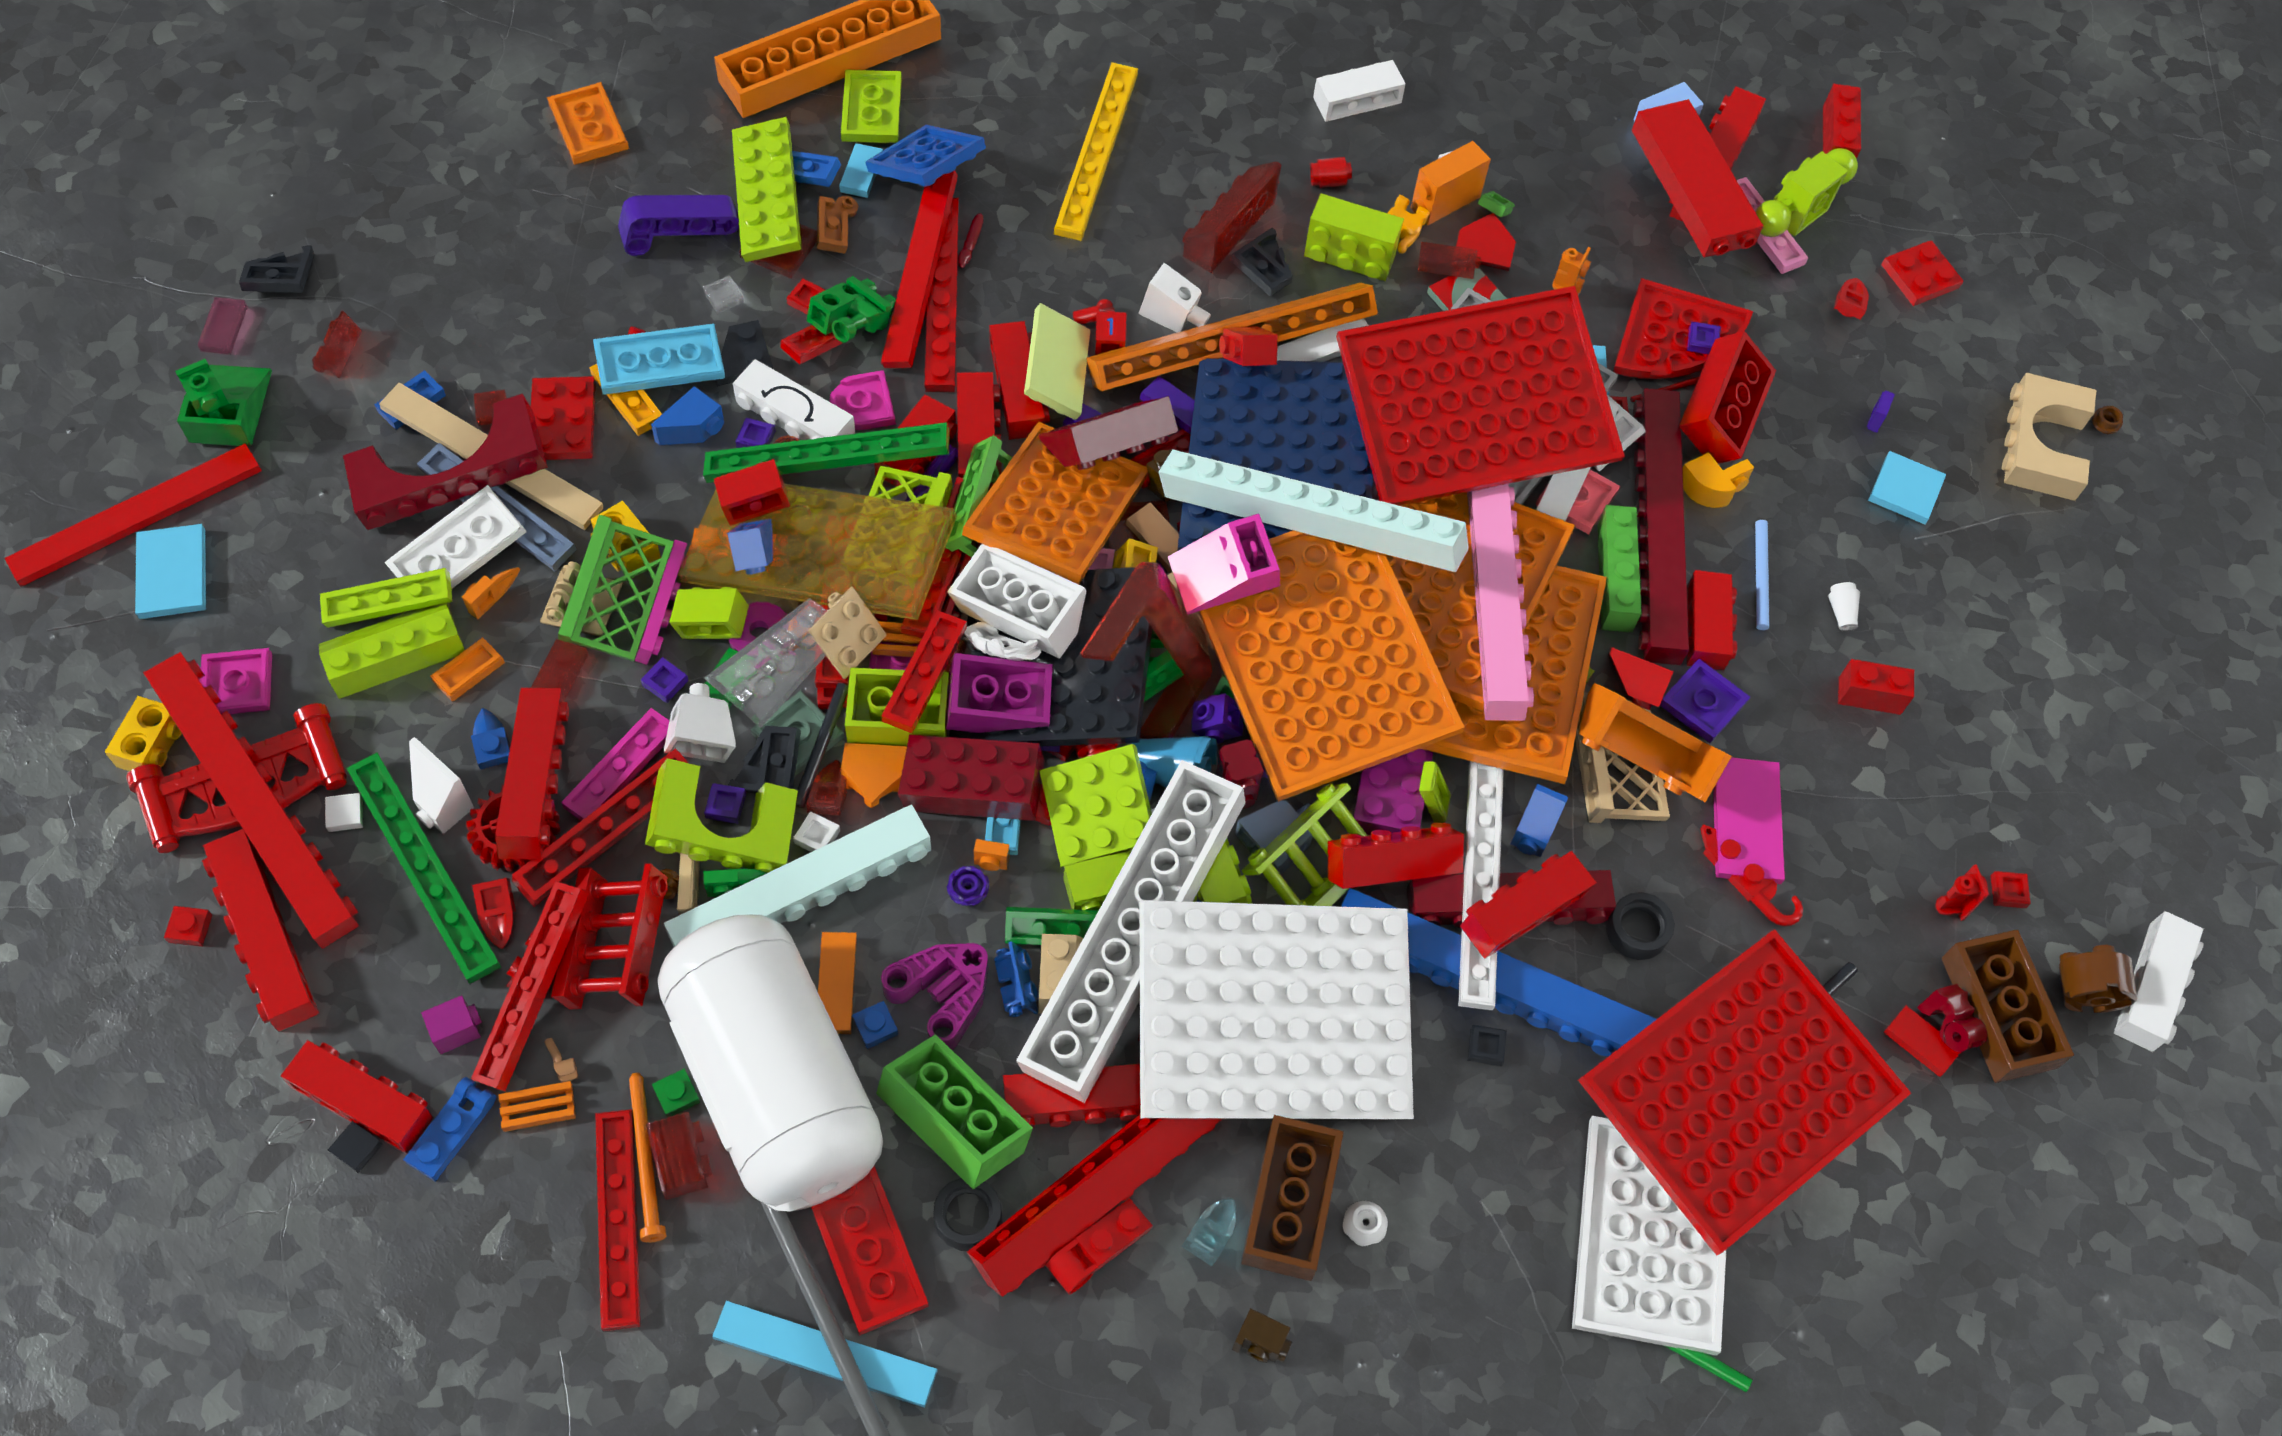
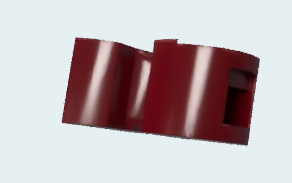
[1917,984,1987,1052]

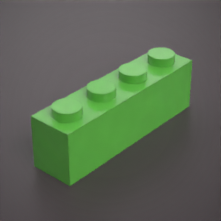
[1597,505,1641,632]

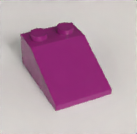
[946,653,1052,733]

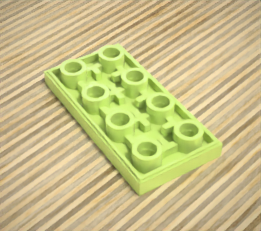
[1024,303,1090,420]

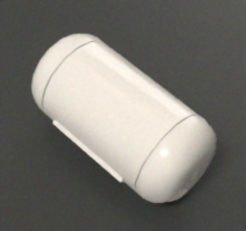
[658,914,883,1212]

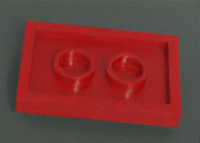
[531,376,596,460]

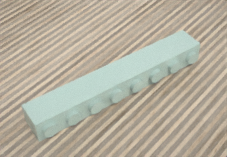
[664,804,931,947]

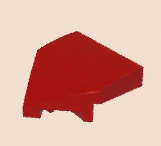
[1453,213,1516,271]

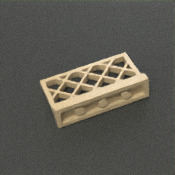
[1575,692,1670,823]

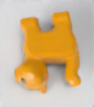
[1387,194,1430,254]

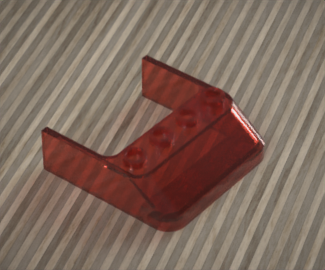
[1080,562,1212,739]

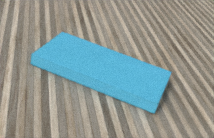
[593,324,725,395]

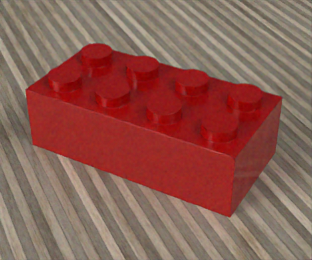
[1679,331,1776,464]

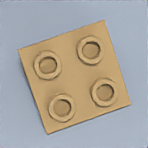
[540,561,623,636]
[808,587,887,679]

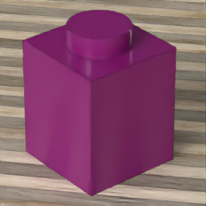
[421,995,483,1055]

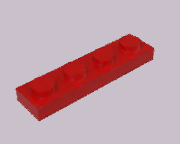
[881,610,967,733]

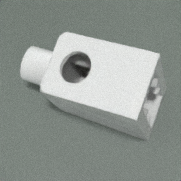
[1138,263,1211,333]
[664,683,736,763]

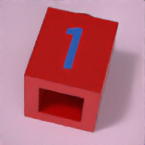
[1095,311,1127,355]

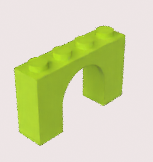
[645,758,798,873]

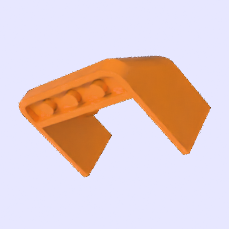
[1578,682,1732,802]

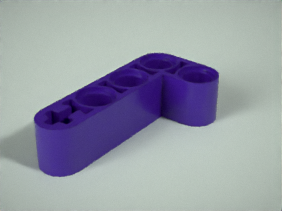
[618,195,739,256]

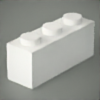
[1313,60,1406,122]

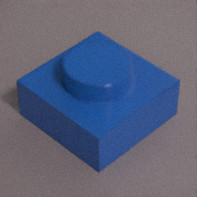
[852,1001,899,1049]

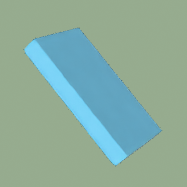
[135,524,206,619]

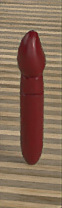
[958,213,984,268]

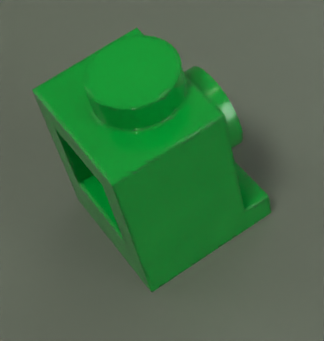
[175,358,229,416]

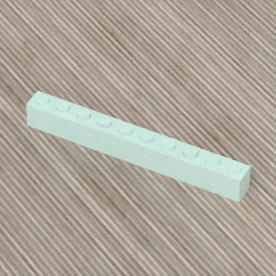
[1159,450,1469,572]

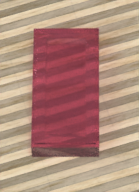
[198,297,248,355]

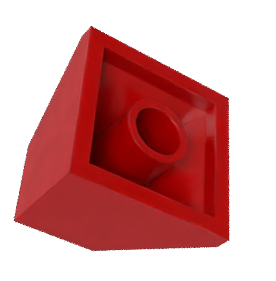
[1608,647,1674,710]

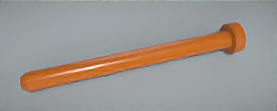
[629,1073,667,1243]

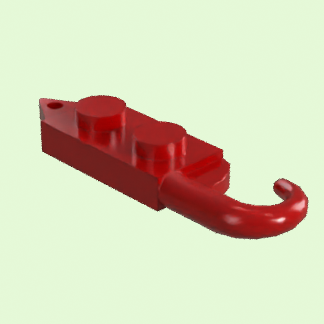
[1700,824,1804,927]

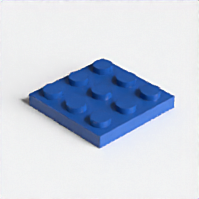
[865,125,986,186]

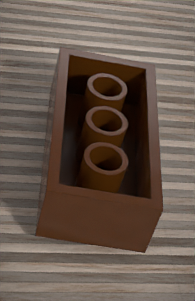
[1941,929,2074,1083]
[1241,1115,1344,1281]

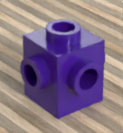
[1191,694,1243,744]

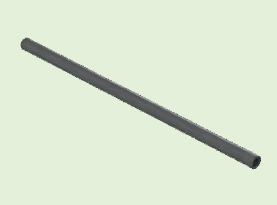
[760,1201,890,1436]

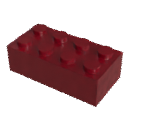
[898,735,1045,821]

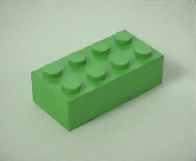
[876,1034,1033,1189]

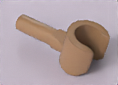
[544,1038,578,1082]

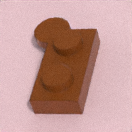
[817,196,858,254]

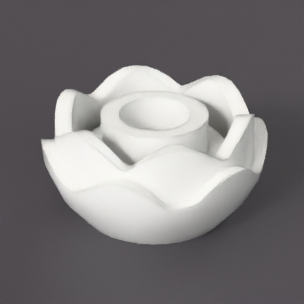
[1343,1201,1388,1246]

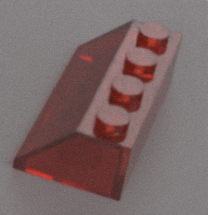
[1182,161,1281,273]

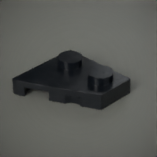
[1231,227,1293,297]
[728,726,801,793]

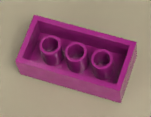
[1353,749,1433,836]

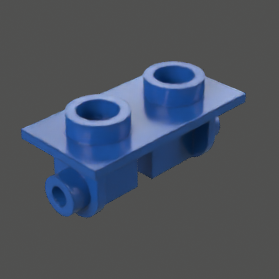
[994,941,1039,1017]

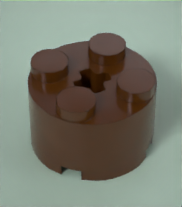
[2059,945,2138,1013]

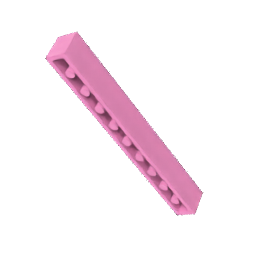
[1467,484,1534,721]

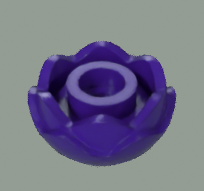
[947,866,989,907]

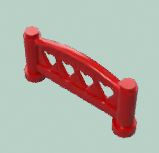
[126,703,347,853]

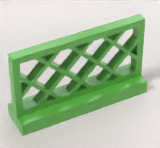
[943,435,1012,558]
[558,514,674,662]

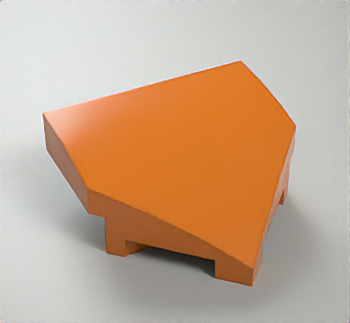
[841,743,907,808]

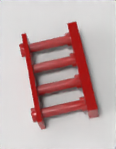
[551,863,668,1009]

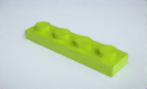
[320,568,453,628]

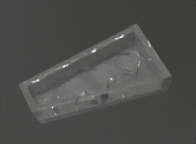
[704,598,827,728]

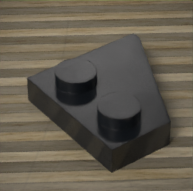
[239,245,315,293]
[716,320,773,386]

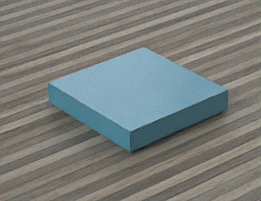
[1868,451,1946,524]

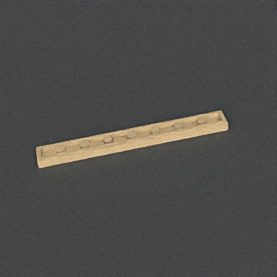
[379,383,603,531]

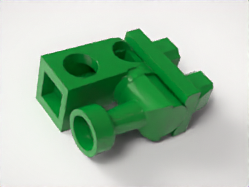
[806,276,896,343]

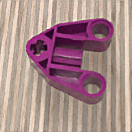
[881,943,988,1050]

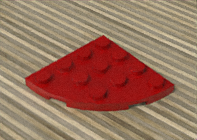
[1613,278,1753,379]

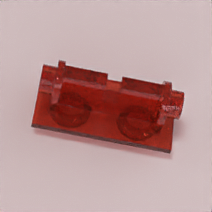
[1418,242,1481,279]
[312,311,362,378]

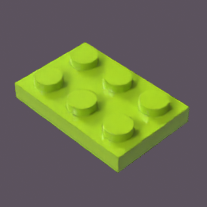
[841,70,902,143]

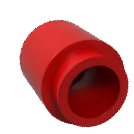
[1310,157,1352,188]

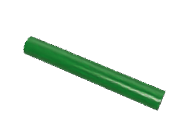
[1665,1346,1753,1392]

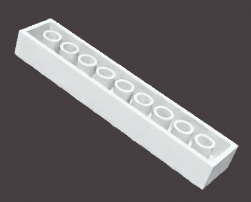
[1016,760,1245,1103]

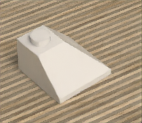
[409,737,474,834]

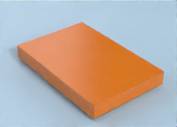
[547,82,629,165]

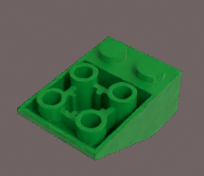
[177,365,272,447]

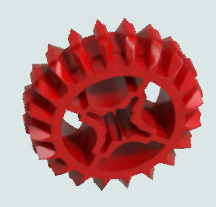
[466,784,561,873]

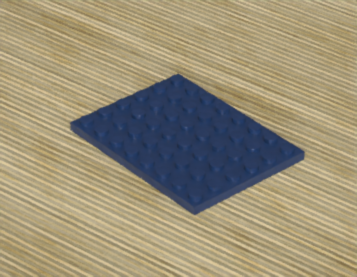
[1178,358,1373,551]

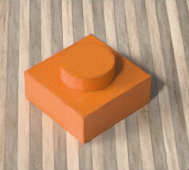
[974,839,1010,871]

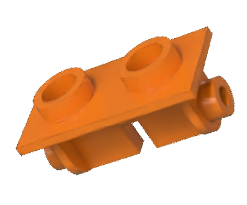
[1552,247,1591,295]

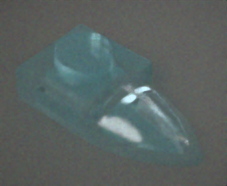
[1182,1198,1237,1266]

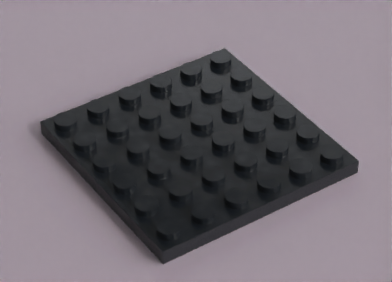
[949,566,1159,747]

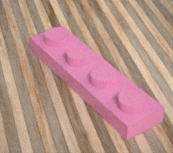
[1737,177,1808,274]

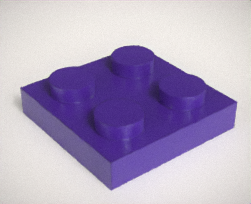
[1660,659,1750,744]

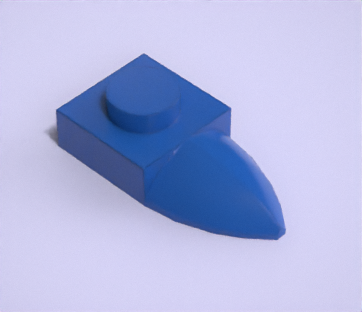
[471,708,510,770]

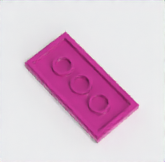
[1713,757,1785,884]

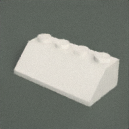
[947,544,1086,659]

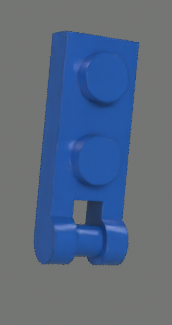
[403,1077,497,1182]

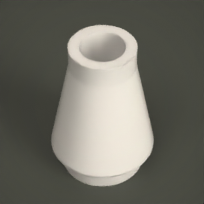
[1828,582,1860,631]

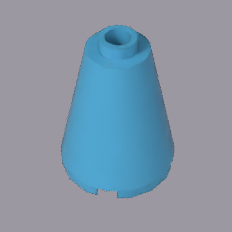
[1132,736,1218,788]

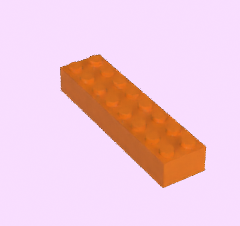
[714,0,941,118]

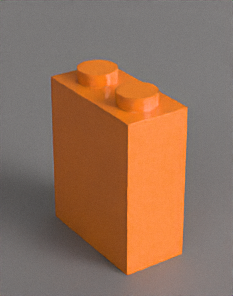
[1411,141,1491,225]

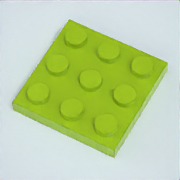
[1039,744,1152,868]

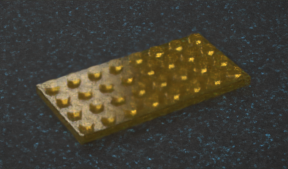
[677,474,957,620]

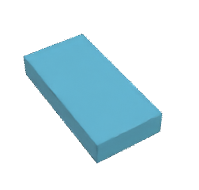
[839,143,883,198]

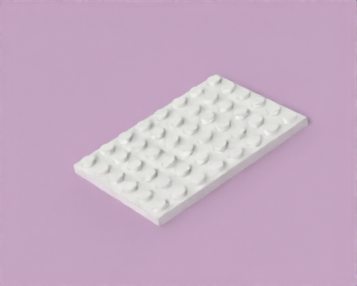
[1139,900,1414,1119]

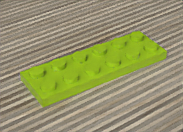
[732,117,802,262]

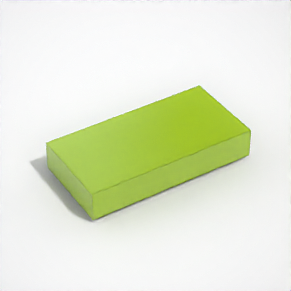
[1419,762,1451,823]

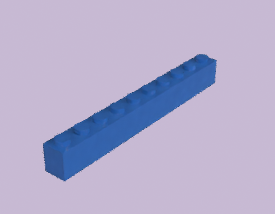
[1341,888,1657,1056]

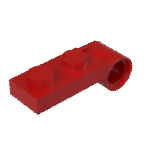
[1046,1198,1153,1295]

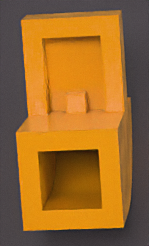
[1682,452,1754,508]

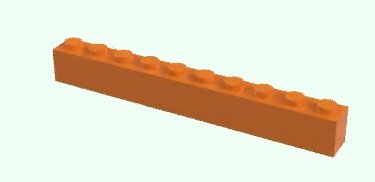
[1086,283,1378,391]

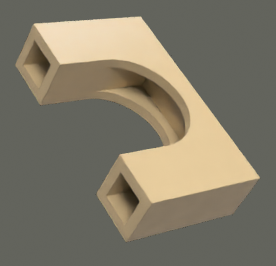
[2002,373,2096,501]

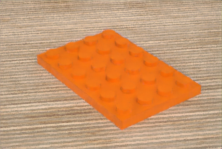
[962,422,1148,585]

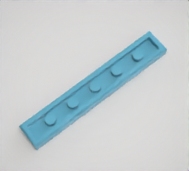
[712,1301,937,1408]

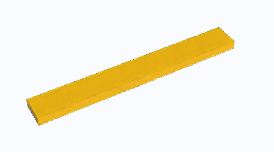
[1054,62,1138,241]

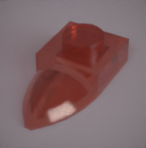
[806,760,847,816]

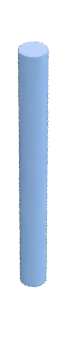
[1755,520,1769,631]

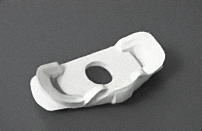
[963,622,1041,661]

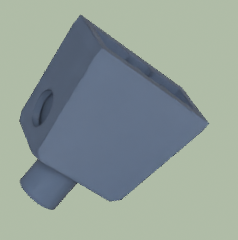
[1235,800,1313,875]

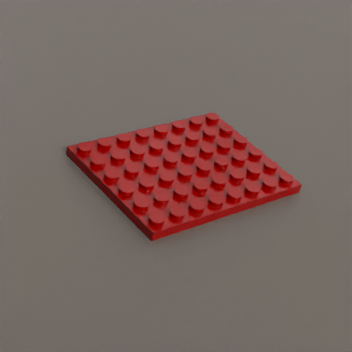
[1336,286,1625,506]
[1578,929,1911,1256]

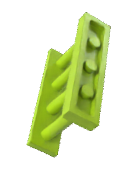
[1241,783,1369,906]

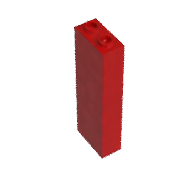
[1632,99,1763,258]

